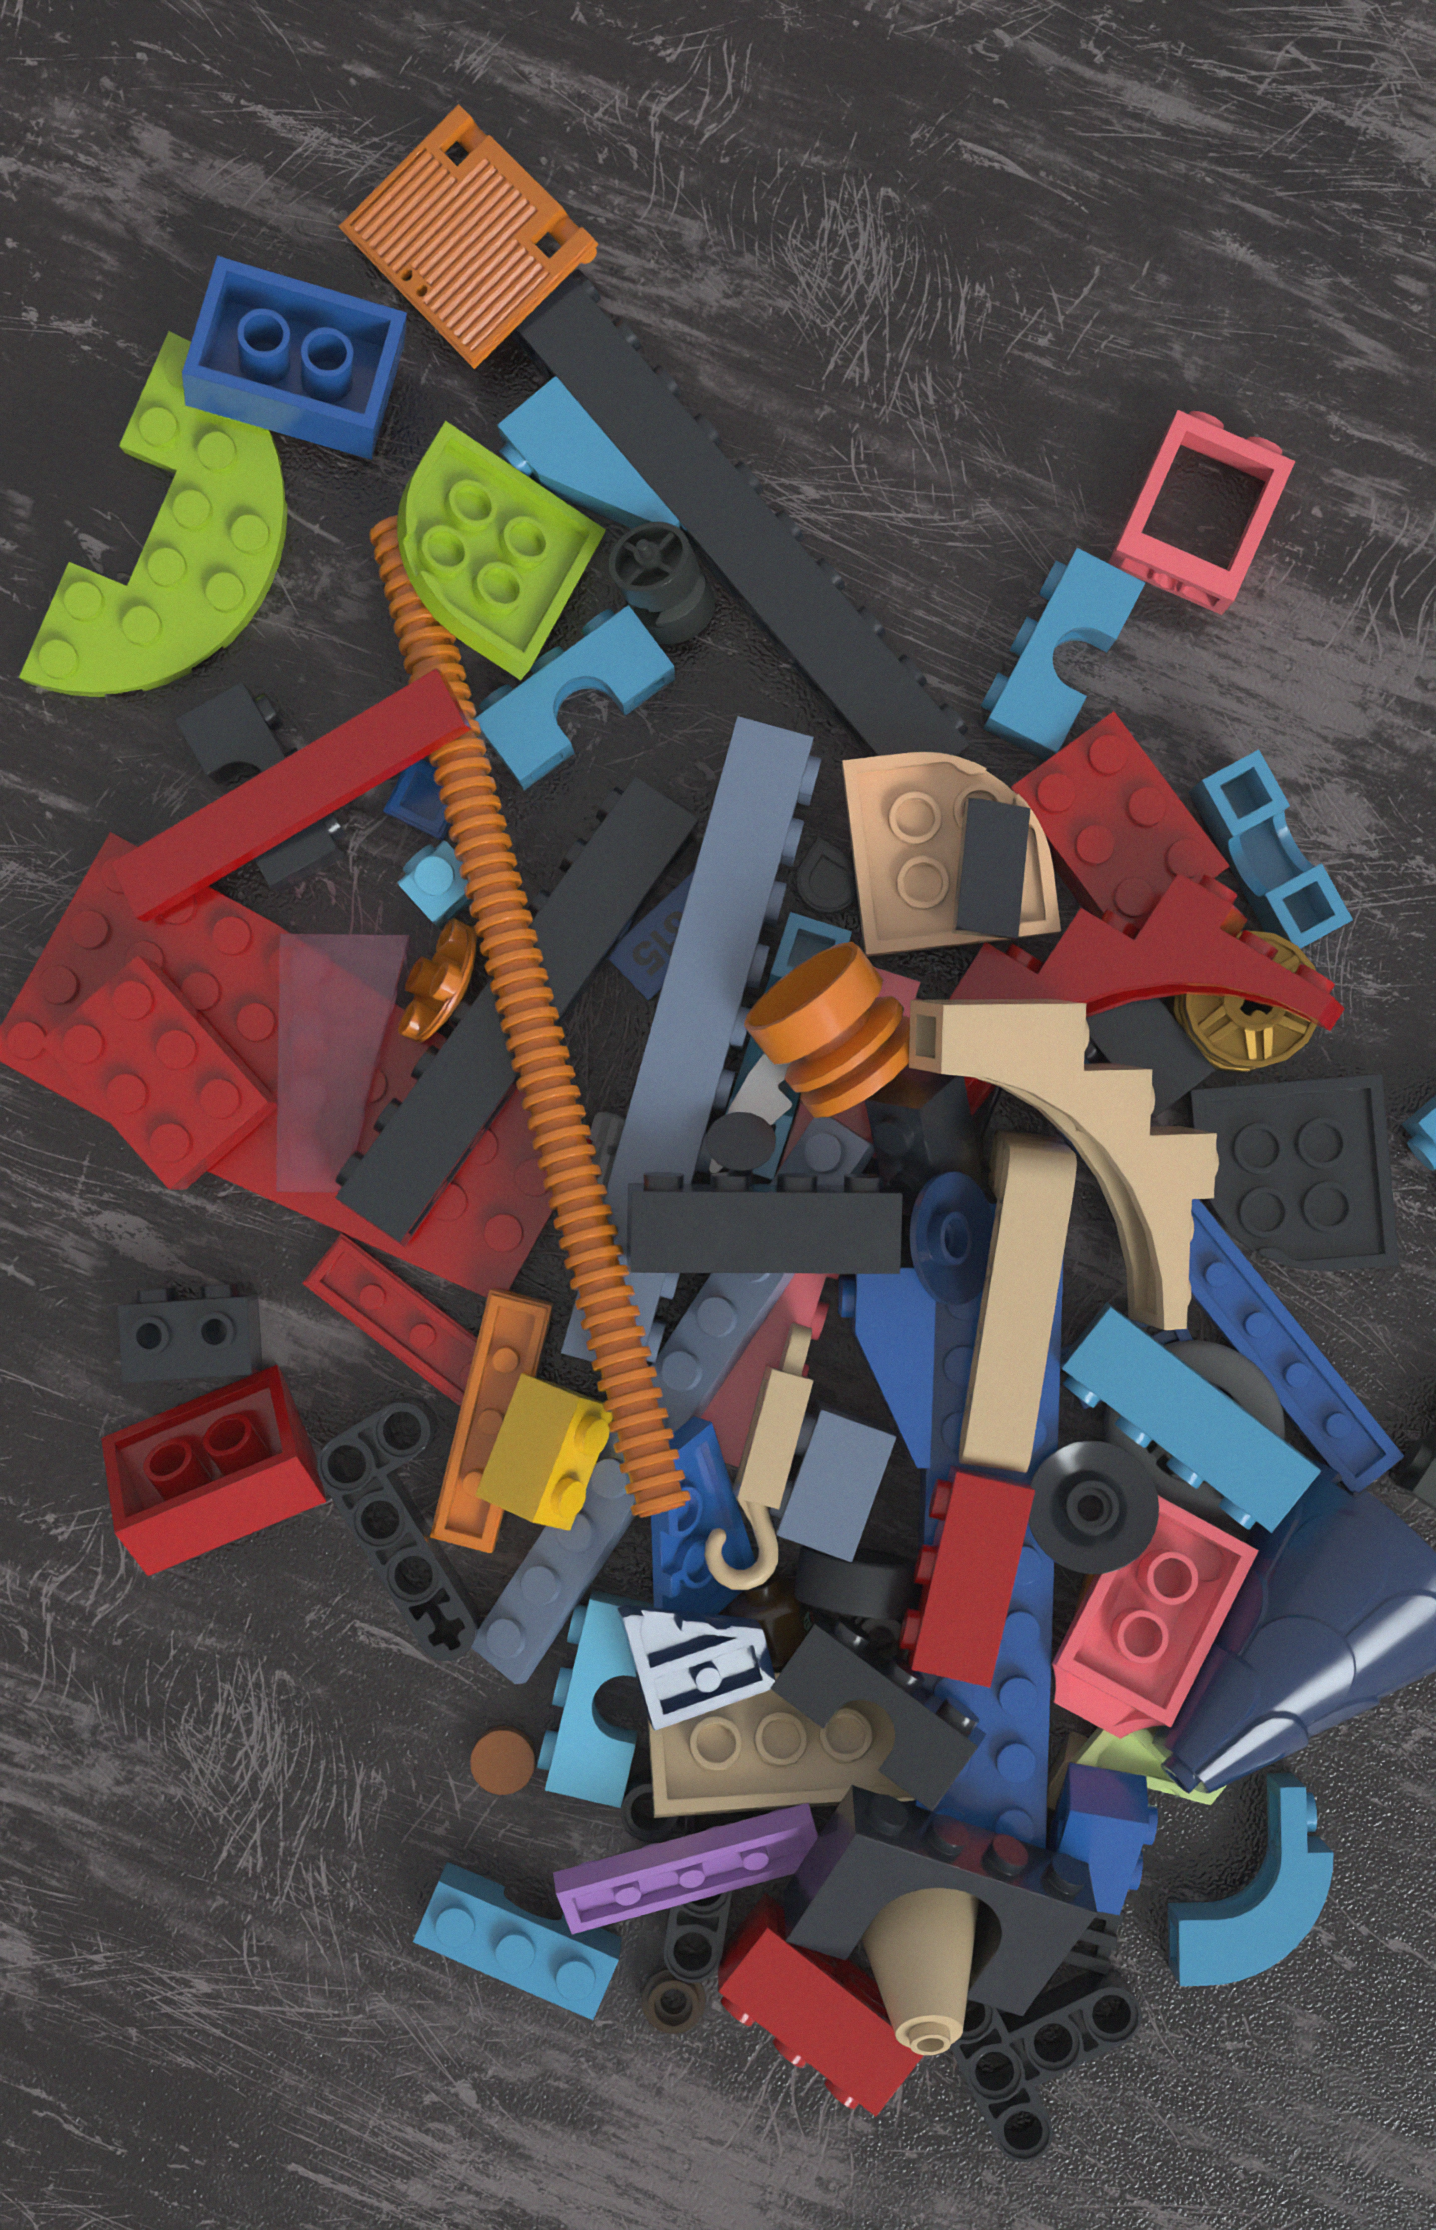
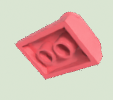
[1052,1495,1259,1739]

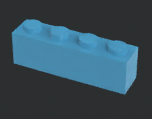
[1060,1302,1321,1533]

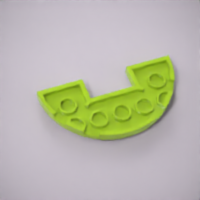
[19,331,288,697]

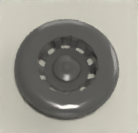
[1104,1340,1285,1519]

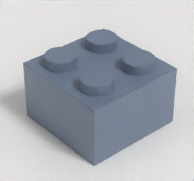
[769,1399,896,1562]

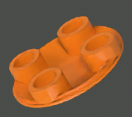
[398,918,477,1043]

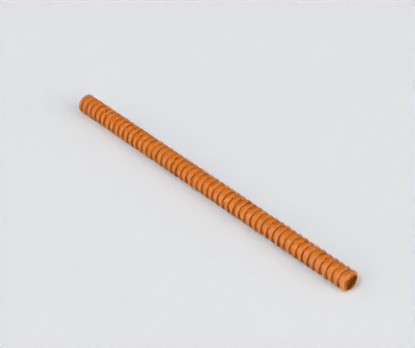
[369,515,691,1518]

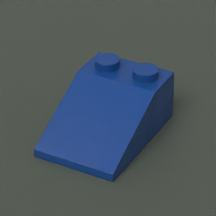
[837,1265,936,1469]

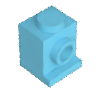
[397,841,474,930]

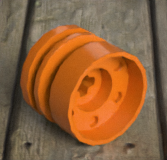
[744,942,910,1118]

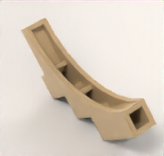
[909,999,1219,1330]

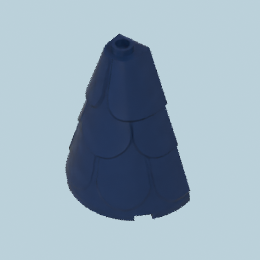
[1152,1458,1436,1794]

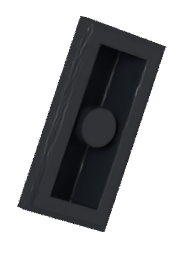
[952,797,1031,940]

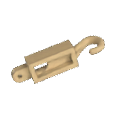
[704,1323,814,1590]

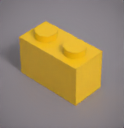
[475,1373,613,1531]

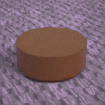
[470,1726,536,1795]

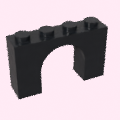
[783,1785,1097,2016]

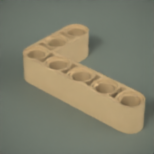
[959,1129,1077,1473]

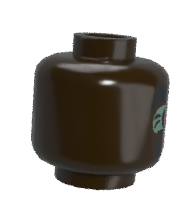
[727,1572,817,1673]

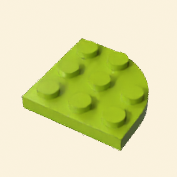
[397,421,606,680]

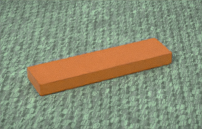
[430,1287,555,1554]

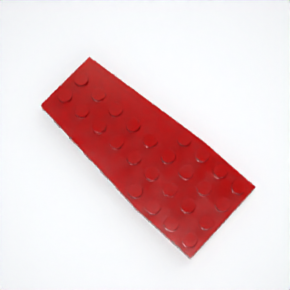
[0,832,593,1298]

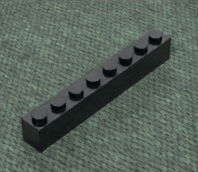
[335,776,699,1248]

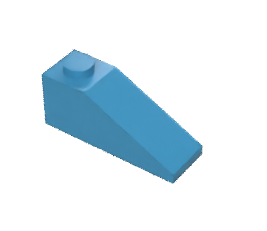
[497,376,680,529]

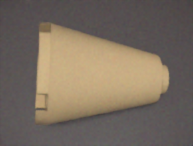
[861,1888,979,2055]

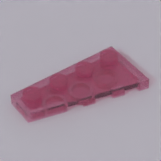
[276,934,412,1192]

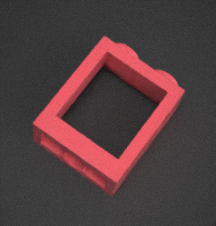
[1108,410,1295,615]

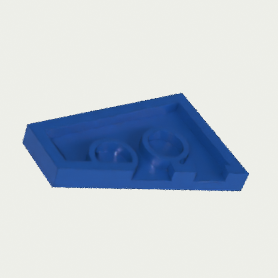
[651,1416,756,1615]

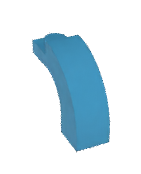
[1167,1773,1334,1986]

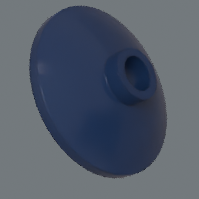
[910,1172,994,1305]

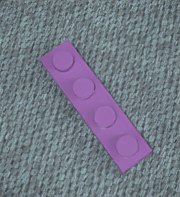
[553,1802,818,1934]

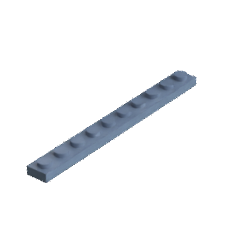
[471,1116,875,1684]

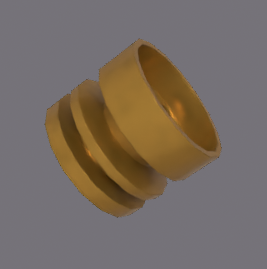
[1167,931,1317,1073]

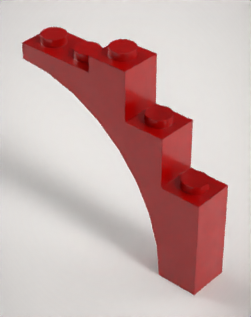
[949,872,1345,1116]

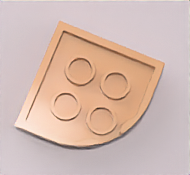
[841,752,1061,957]

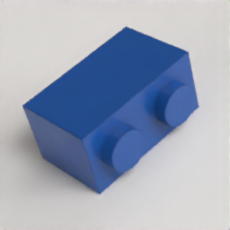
[1045,1762,1158,1915]

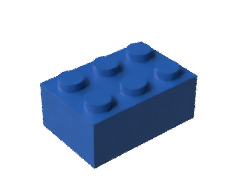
[182,256,407,460]

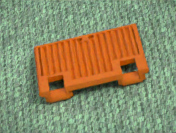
[338,104,599,369]

